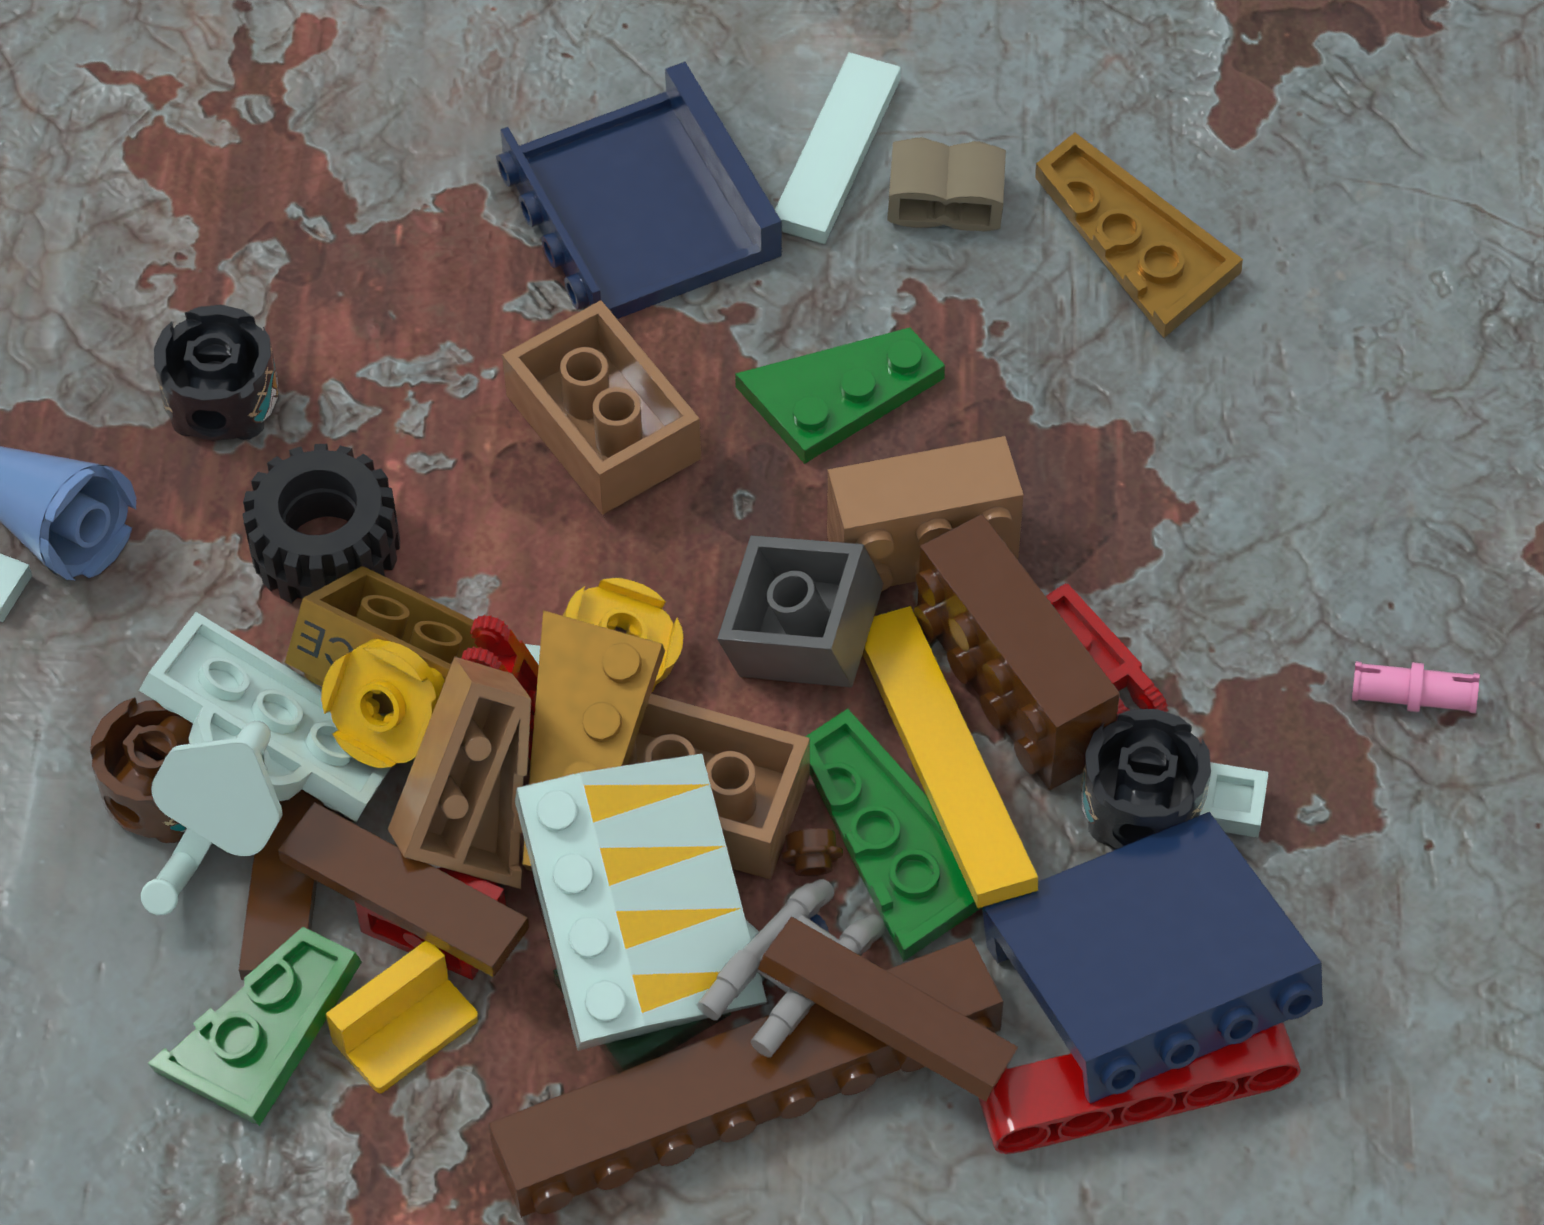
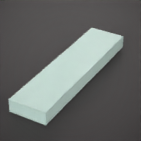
[775,52,901,244]

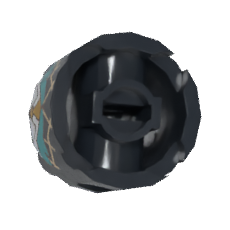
[154,305,279,441]
[1081,709,1211,848]

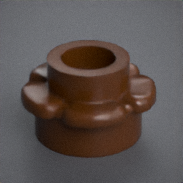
[781,828,843,876]

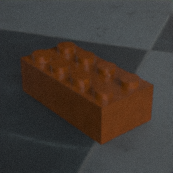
[914,514,1120,790]

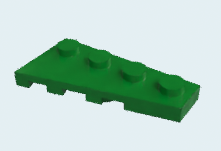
[805,709,982,962]

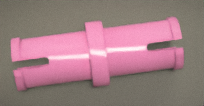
[1352,661,1480,713]

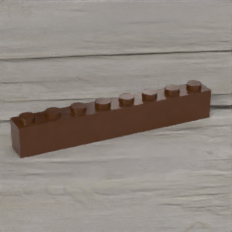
[488,938,1004,1217]

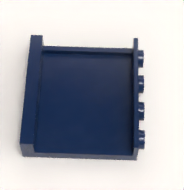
[496,62,782,319]
[982,812,1323,1104]

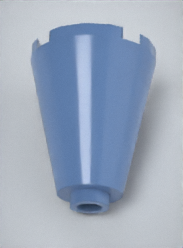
[0,446,137,581]

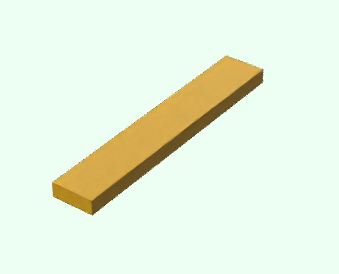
[863,606,1038,908]

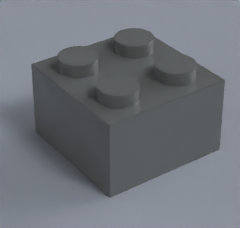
[717,535,884,688]

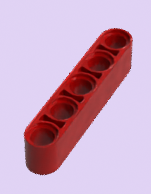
[978,1022,1301,1154]

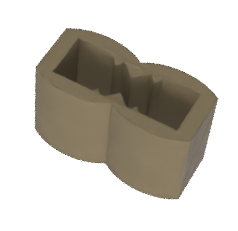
[887,137,1006,231]

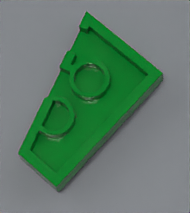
[735,327,945,464]

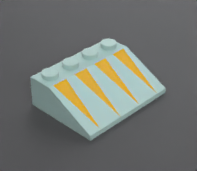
[515,754,767,1051]

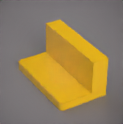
[326,941,478,1093]

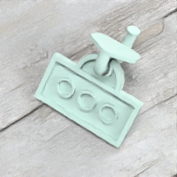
[139,612,391,915]

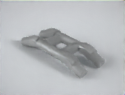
[697,879,886,1057]

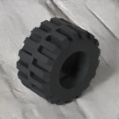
[242,444,400,604]

